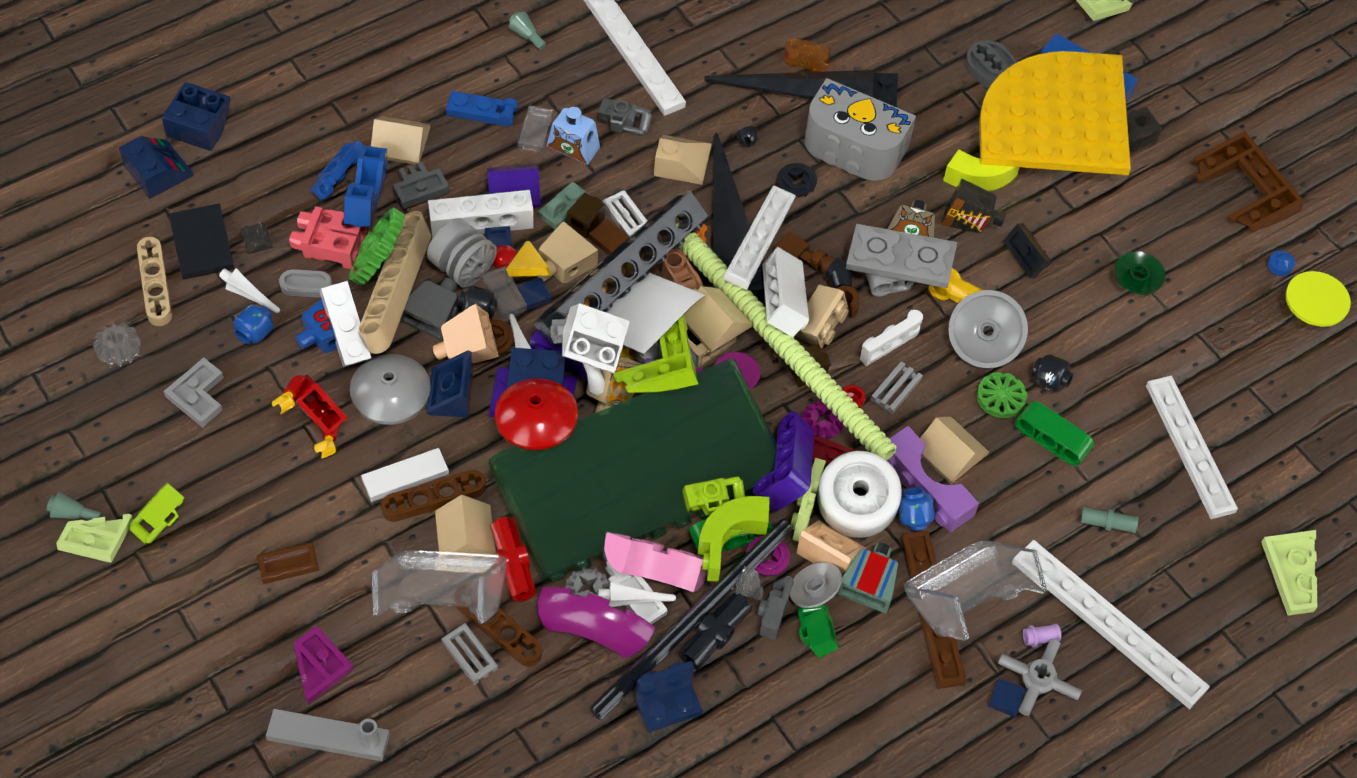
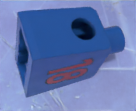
[295,299,361,353]

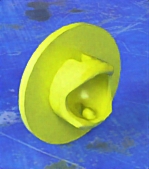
[1286,271,1351,327]

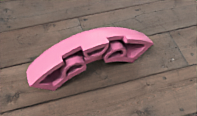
[604,532,708,592]

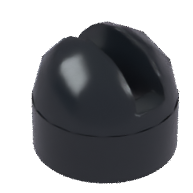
[736,126,758,147]

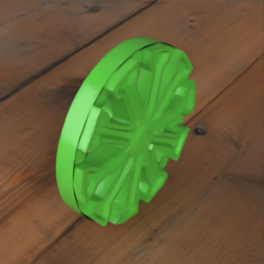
[977,372,1027,418]

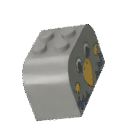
[804,78,916,181]

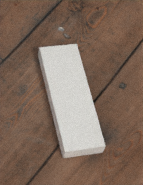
[361,448,449,502]

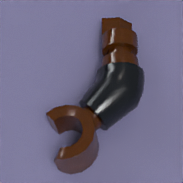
[800,249,859,318]

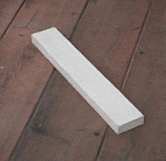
[723,185,796,290]
[1146,375,1238,519]

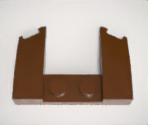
[1193,131,1304,232]

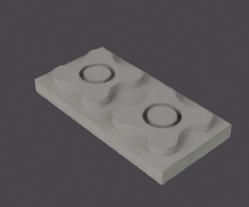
[846,224,957,288]

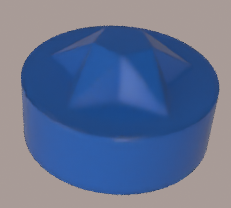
[1267,251,1295,276]

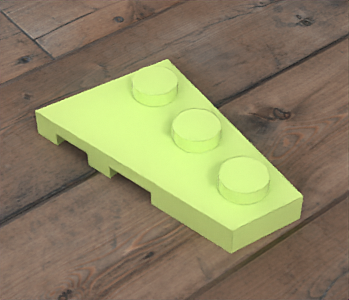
[791,458,826,542]
[1261,530,1317,616]

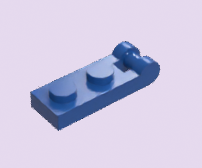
[446,91,518,126]

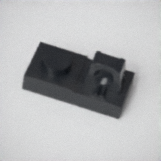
[1003,223,1053,278]

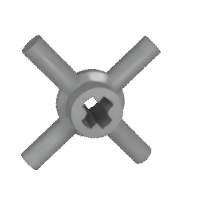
[998,639,1082,716]

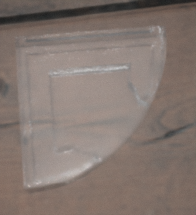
[735,566,763,601]

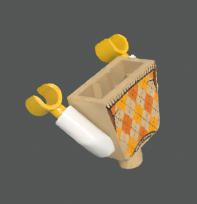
[583,346,642,418]

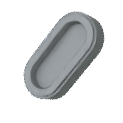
[279,269,332,297]

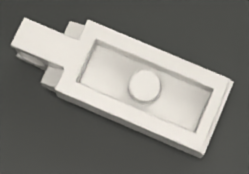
[605,561,668,624]

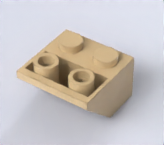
[795,285,849,349]

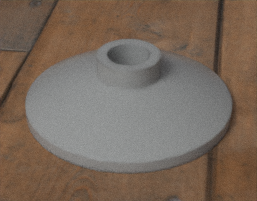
[789,562,842,608]

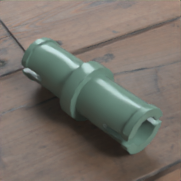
[1080,507,1139,533]

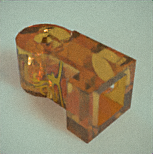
[784,38,831,72]

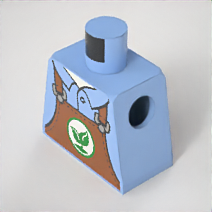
[547,107,600,165]

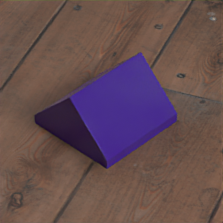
[487,165,541,208]

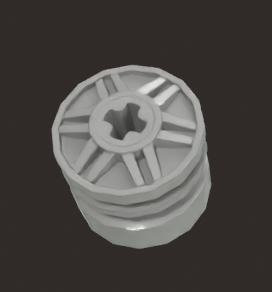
[427,218,497,287]

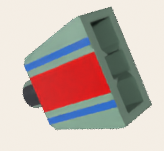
[837,543,898,614]

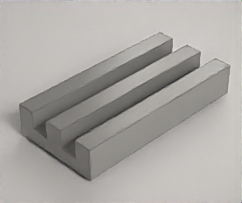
[870,361,923,414]
[441,623,498,685]

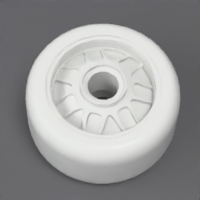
[817,451,902,538]

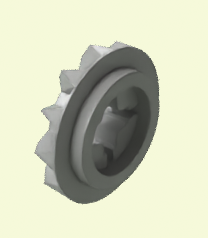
[565,567,610,597]

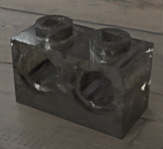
[1127,107,1162,153]

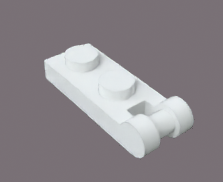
[860,310,923,366]

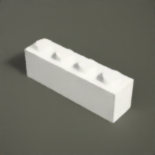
[762,247,809,337]

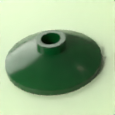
[1114,251,1166,295]

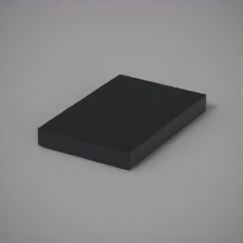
[169,203,235,280]

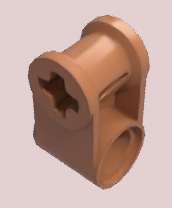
[661,249,702,290]

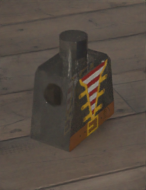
[942,179,1006,233]

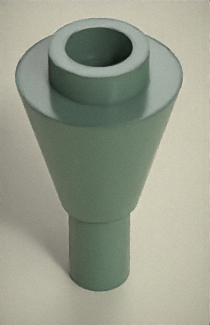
[508,11,547,50]
[47,491,102,520]

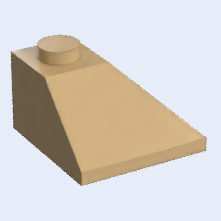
[654,135,712,185]

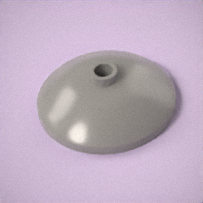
[949,290,1028,369]
[350,354,431,425]

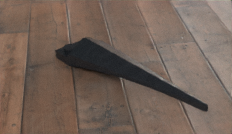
[704,70,898,108]
[712,132,765,296]

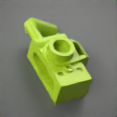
[682,476,745,515]
[129,482,185,544]

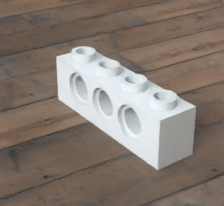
[428,190,533,239]

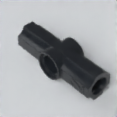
[679,593,752,670]

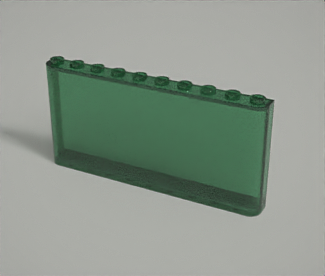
[488,358,777,583]

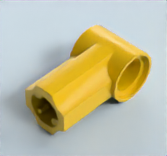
[929,268,983,303]

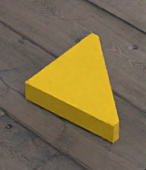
[506,241,551,277]

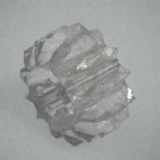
[93,321,141,367]

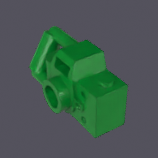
[798,604,839,658]

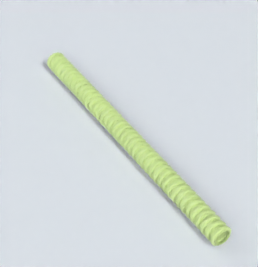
[676,222,897,461]

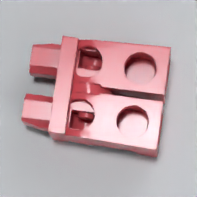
[289,206,368,269]

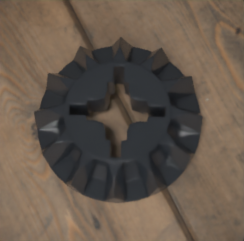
[777,163,817,198]

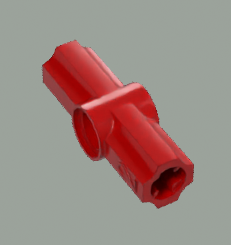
[491,517,536,602]

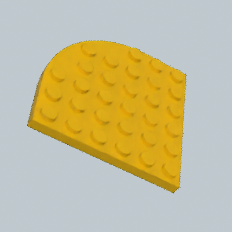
[979,51,1131,175]

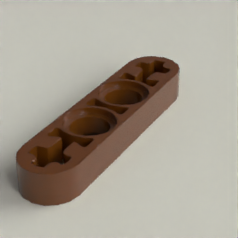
[381,470,486,522]
[454,585,542,667]

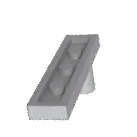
[266,709,390,761]

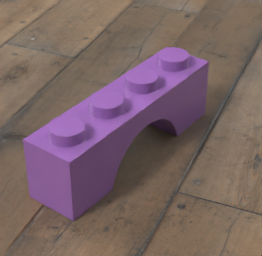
[887,426,979,533]

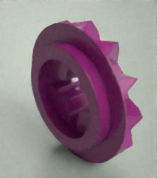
[802,399,844,439]
[746,535,790,578]

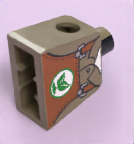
[888,200,935,238]

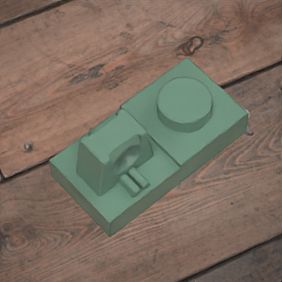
[538,182,590,229]

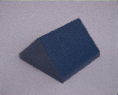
[426,350,473,418]

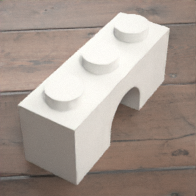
[319,281,371,368]

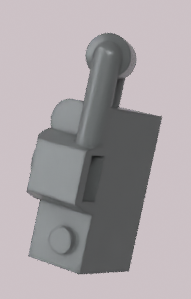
[598,98,652,135]
[757,576,794,640]

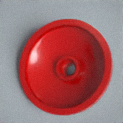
[495,378,578,450]

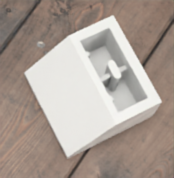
[562,303,630,373]

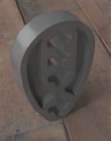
[965,40,1017,89]

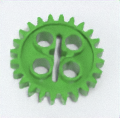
[349,207,405,286]

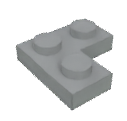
[164,357,224,428]

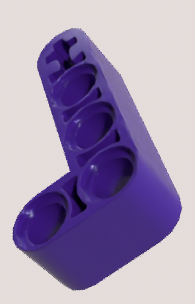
[753,411,814,512]

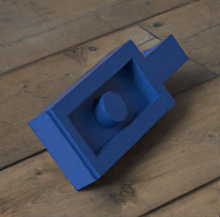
[310,141,364,200]

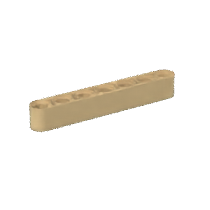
[359,211,431,354]

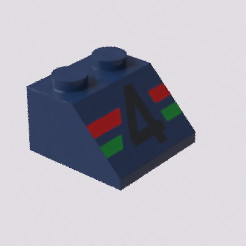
[119,136,194,199]

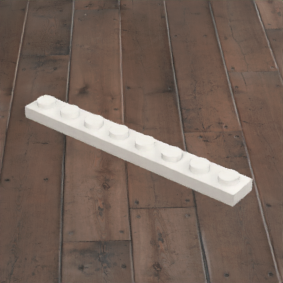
[584,0,686,116]
[1014,540,1210,709]

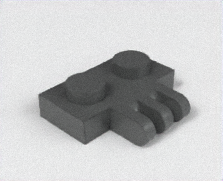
[393,161,450,209]

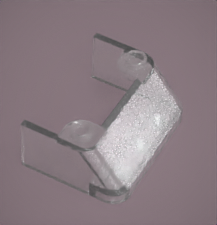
[904,541,1047,641]
[372,550,506,623]

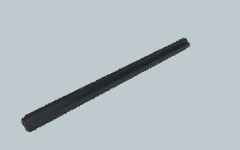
[590,519,793,720]

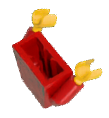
[272,374,348,459]

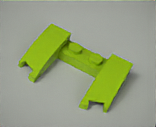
[613,313,698,393]

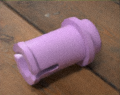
[1023,623,1061,648]

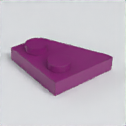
[293,625,354,704]

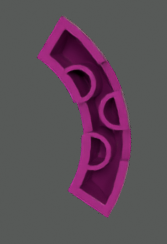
[538,587,656,658]

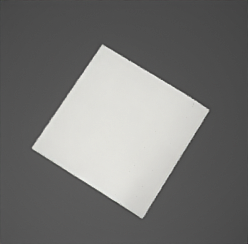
[605,273,705,354]

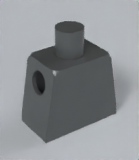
[400,278,459,341]

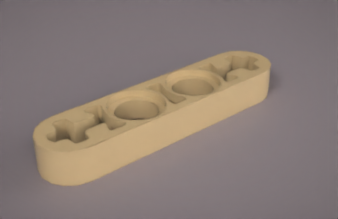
[137,237,172,326]

